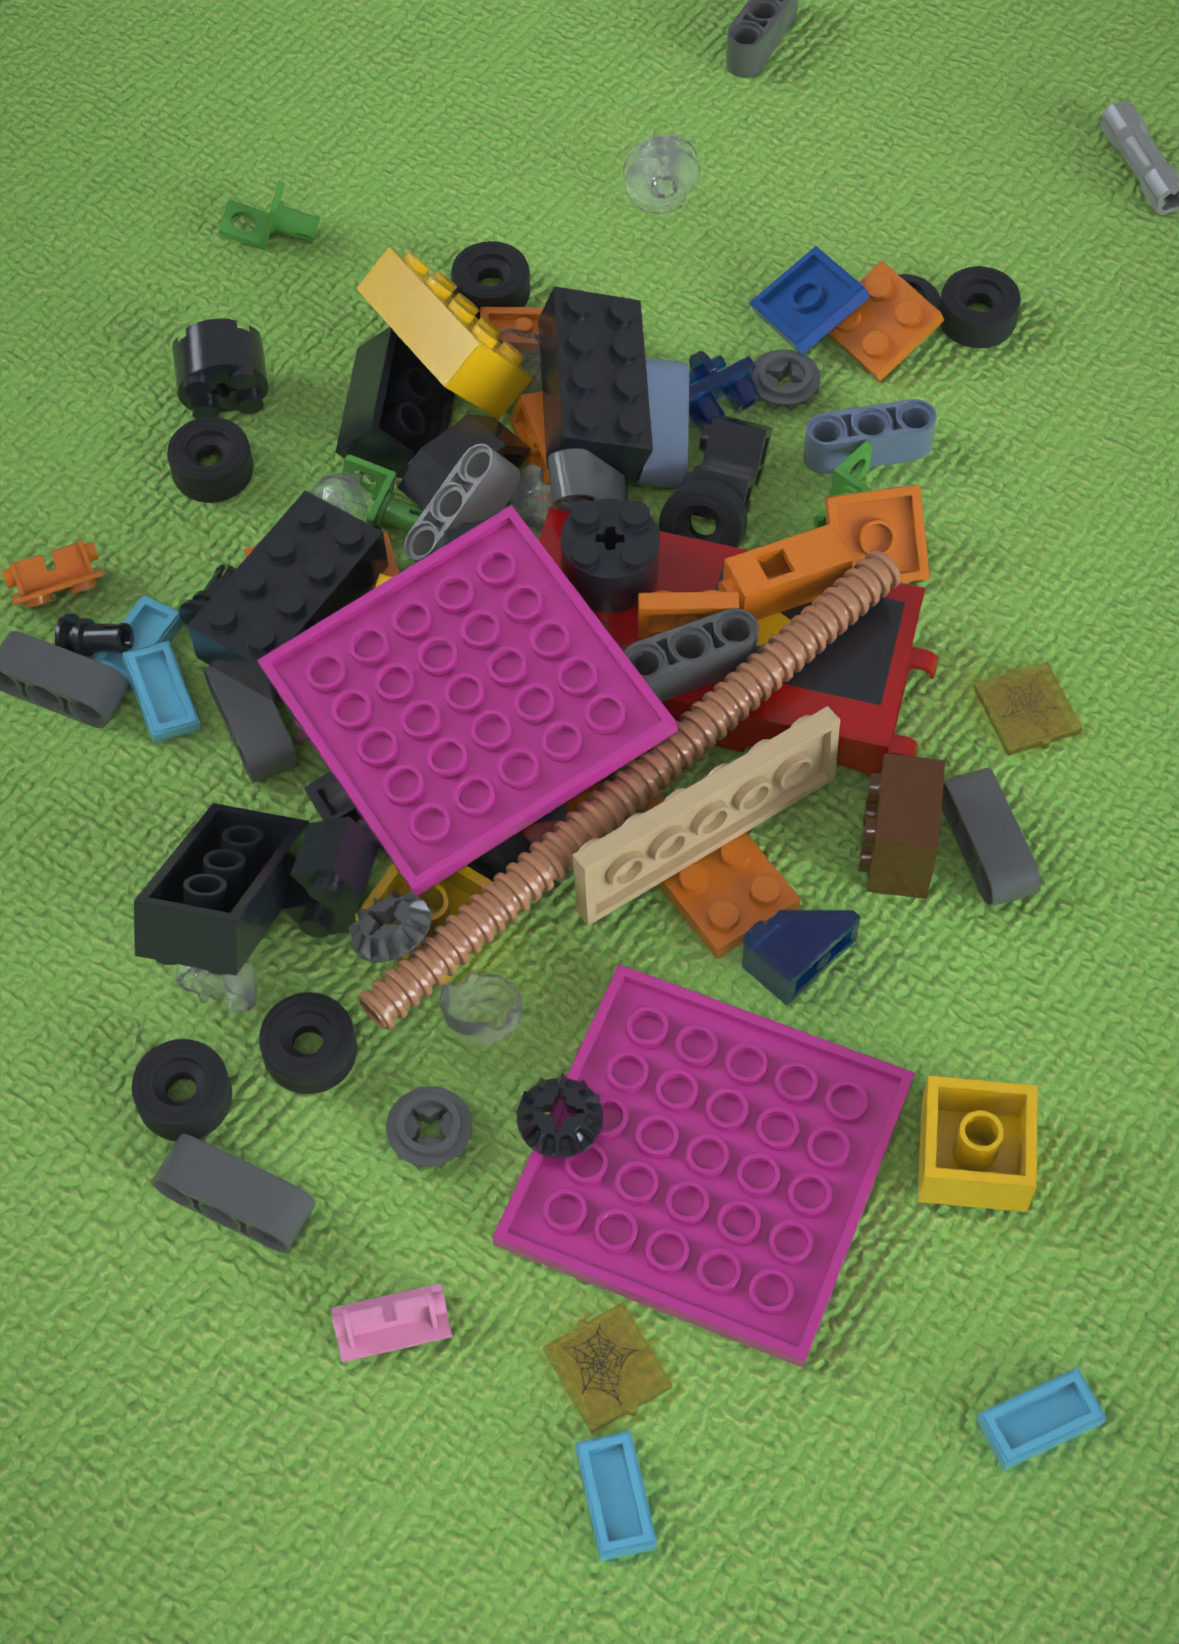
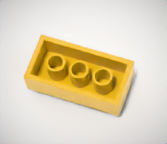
[356,247,534,420]

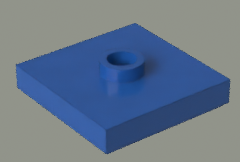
[749,246,870,355]

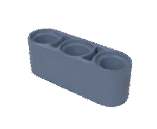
[632,356,689,490]
[803,399,937,474]

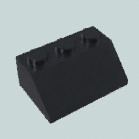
[335,327,455,478]

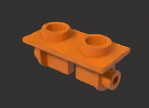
[2,540,105,608]

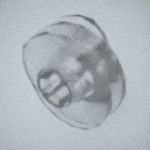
[623,135,700,214]

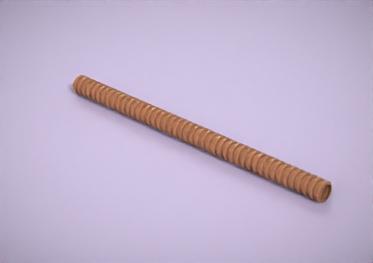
[359,550,901,1030]

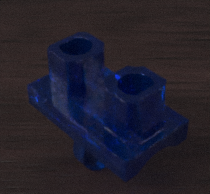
[689,351,760,431]

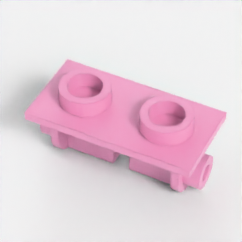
[331,1283,452,1363]

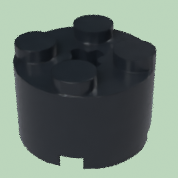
[172,318,269,419]
[560,499,660,613]

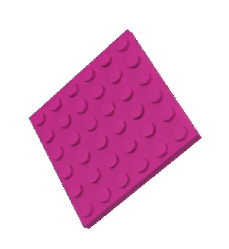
[257,505,678,896]
[493,964,915,1368]

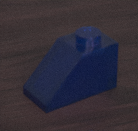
[742,910,861,1006]

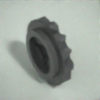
[749,349,820,411]
[348,890,431,962]
[386,1087,472,1170]

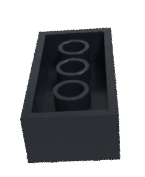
[538,286,653,482]
[187,490,389,702]
[134,803,309,976]

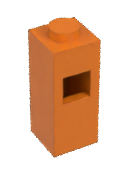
[718,523,853,620]

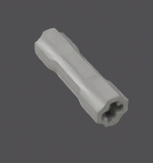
[1100,100,1179,216]

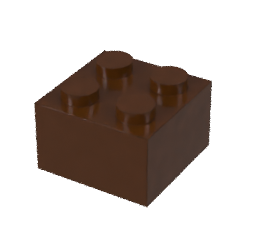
[859,753,946,899]

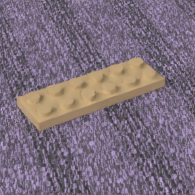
[573,706,840,926]

